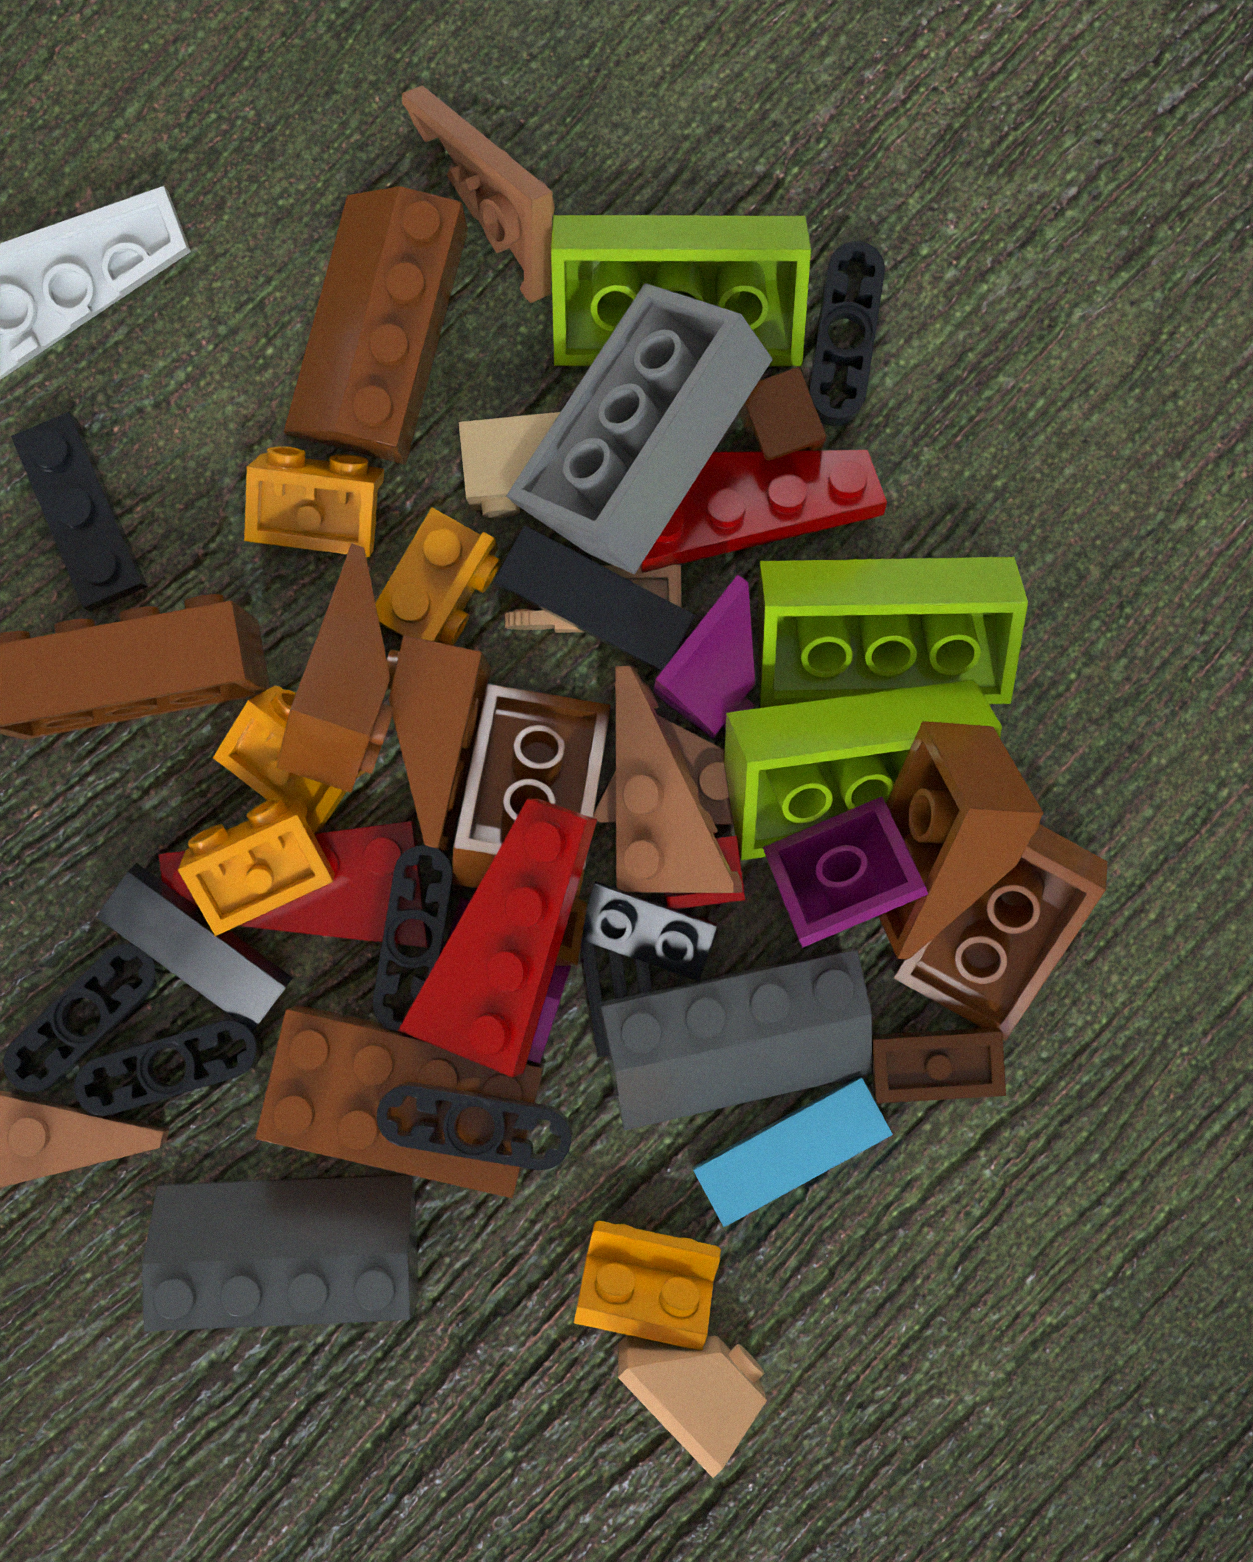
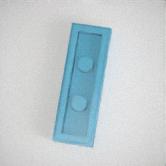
[692,1076,893,1227]

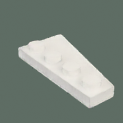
[0,186,191,380]

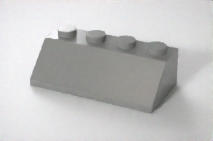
[506,283,773,575]

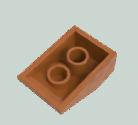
[276,543,395,793]
[386,635,492,851]
[452,684,611,898]
[878,721,1043,959]
[894,824,1108,1041]

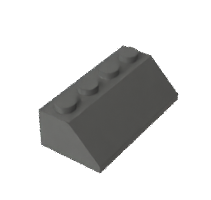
[596,948,872,1130]
[142,1174,419,1332]

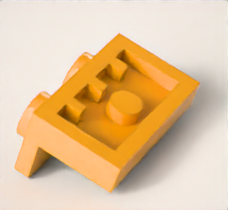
[244,446,384,557]
[375,507,501,646]
[213,685,365,834]
[178,797,335,936]
[574,1221,721,1351]

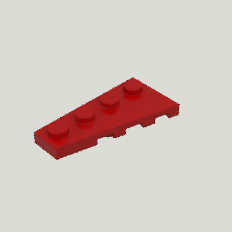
[640,450,887,573]
[398,799,597,1077]
[159,821,430,948]

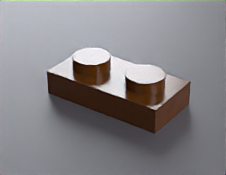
[872,1027,1006,1103]

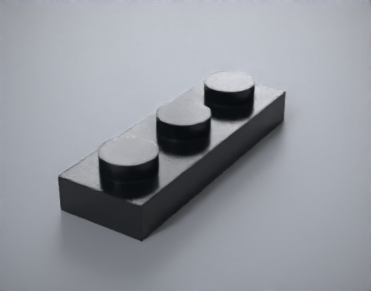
[11,412,148,612]

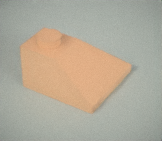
[618,1335,767,1478]

